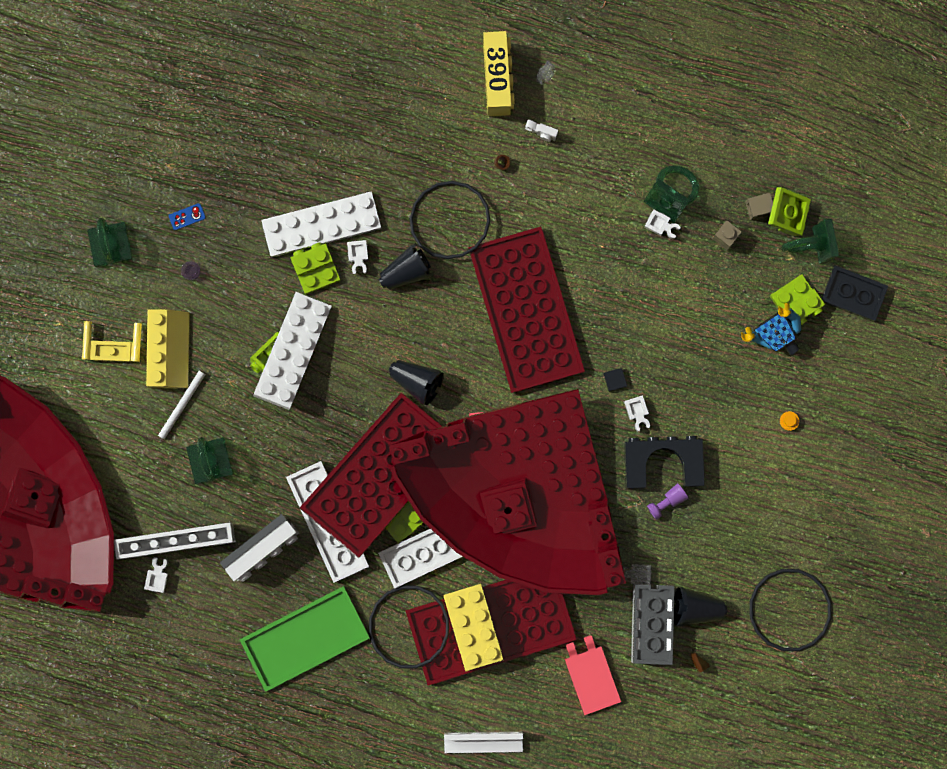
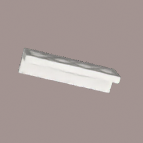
[444,731,523,753]

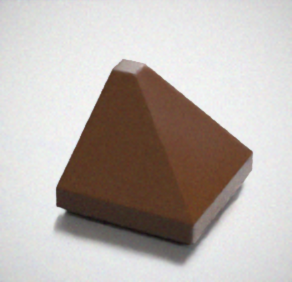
[690,653,710,672]

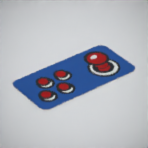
[169,203,205,230]

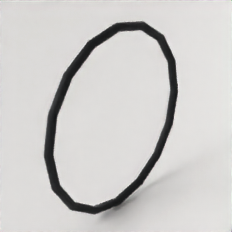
[409,181,491,259]
[749,569,831,651]
[369,585,449,669]

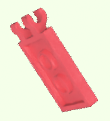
[564,635,621,715]

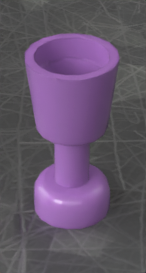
[647,483,689,520]

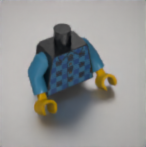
[741,303,801,355]

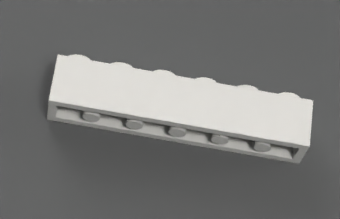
[114,523,235,559]

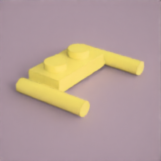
[82,321,142,362]

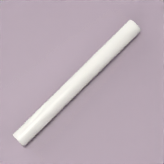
[158,371,205,439]

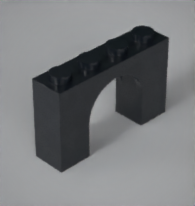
[624,436,705,489]

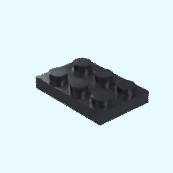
[821,265,888,322]

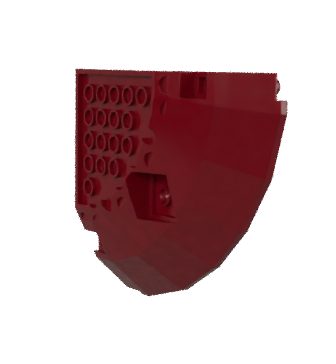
[0,375,114,612]
[389,389,626,595]

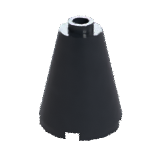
[379,243,434,290]
[389,360,444,406]
[673,587,727,626]

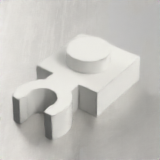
[525,120,558,142]
[644,209,681,239]
[347,240,368,275]
[624,395,650,432]
[144,557,168,593]

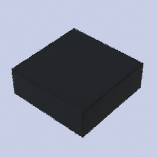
[603,368,627,392]

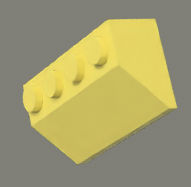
[146,310,190,388]

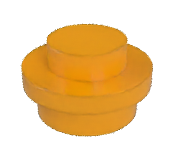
[780,411,799,431]

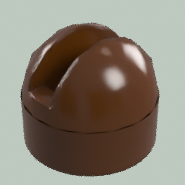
[494,155,510,170]

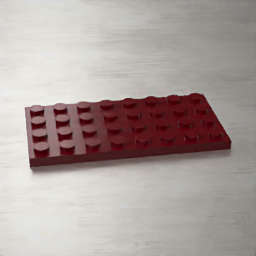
[468,226,585,394]
[300,393,442,558]
[405,580,577,686]

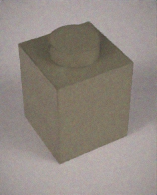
[745,193,774,220]
[712,220,741,250]

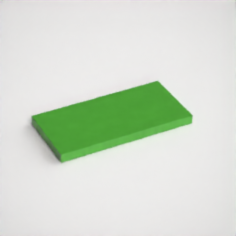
[240,586,370,692]

